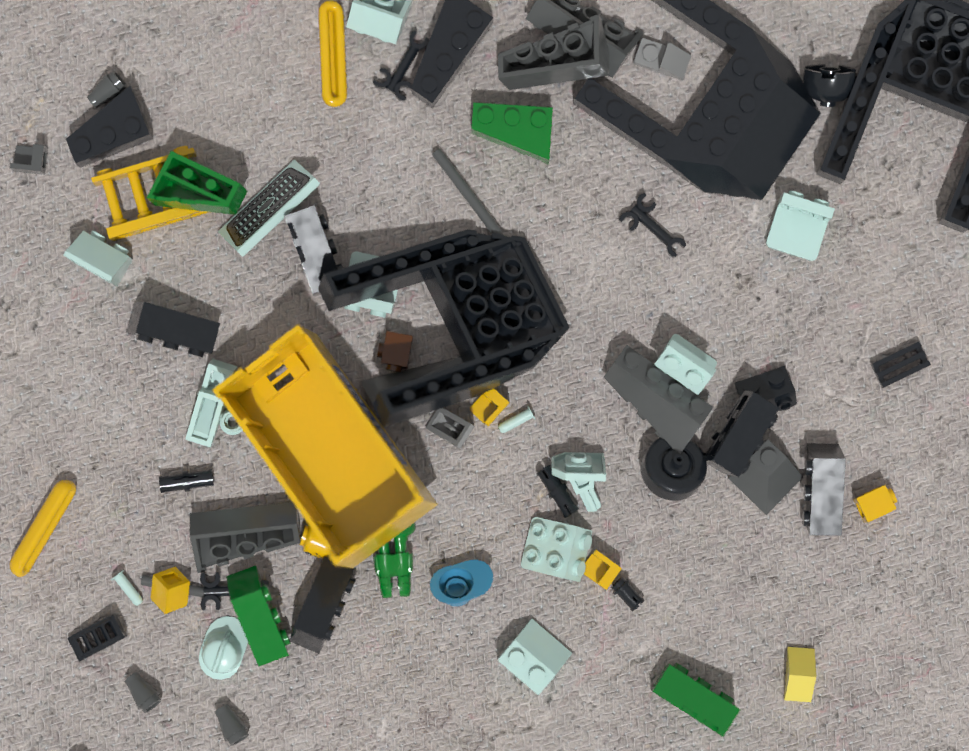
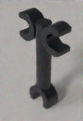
[373,30,429,102]
[619,193,686,258]
[200,572,270,610]

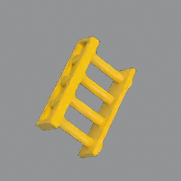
[91,146,210,242]

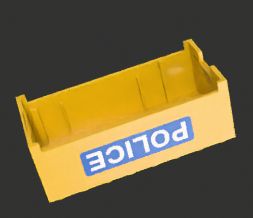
[212,324,438,568]

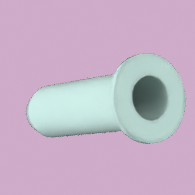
[498,406,535,433]
[111,570,143,606]

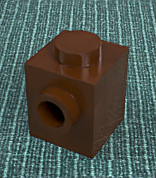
[377,331,413,372]

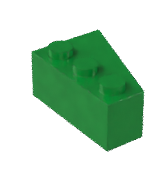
[472,102,553,165]
[146,151,248,215]
[226,565,291,667]
[651,662,740,737]

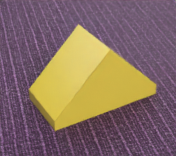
[784,647,816,702]

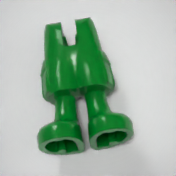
[373,522,416,598]

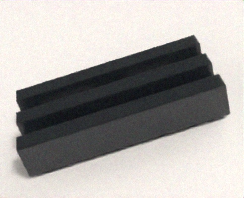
[871,341,931,388]

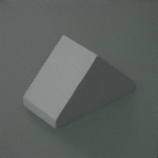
[426,408,474,450]

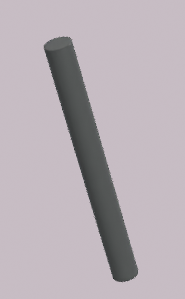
[432,148,503,234]

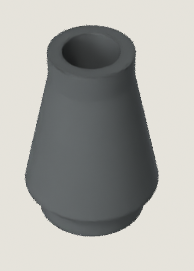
[87,71,127,108]
[124,672,162,713]
[214,704,249,746]

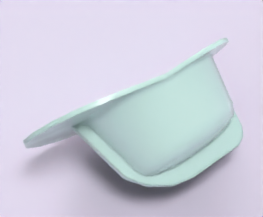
[199,616,248,680]

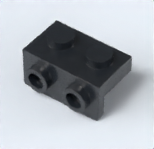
[735,366,797,411]

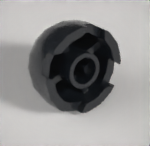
[803,64,856,107]

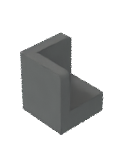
[10,144,48,175]

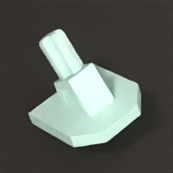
[551,452,606,512]

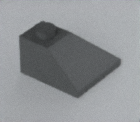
[728,439,803,515]

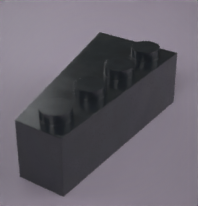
[411,0,493,108]

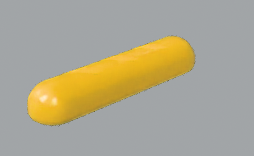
[318,0,347,107]
[9,480,76,577]

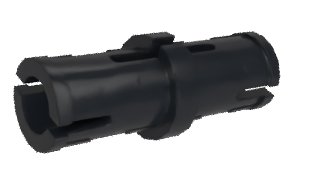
[536,464,579,518]
[159,469,214,493]

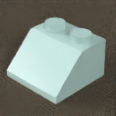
[346,0,413,44]
[63,230,133,287]
[497,618,572,695]

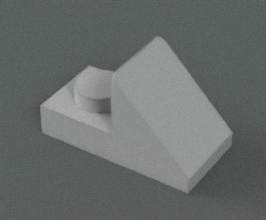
[633,38,691,81]

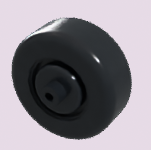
[641,438,707,501]

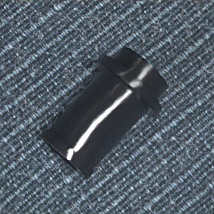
[611,577,644,611]

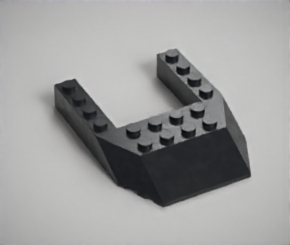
[573,0,821,200]
[816,0,969,233]
[318,229,570,428]

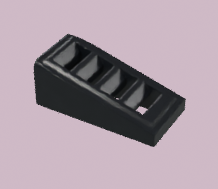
[67,613,127,662]

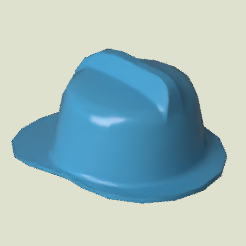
[430,559,493,607]

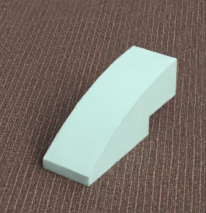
[185,359,238,448]

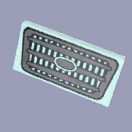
[218,160,320,257]

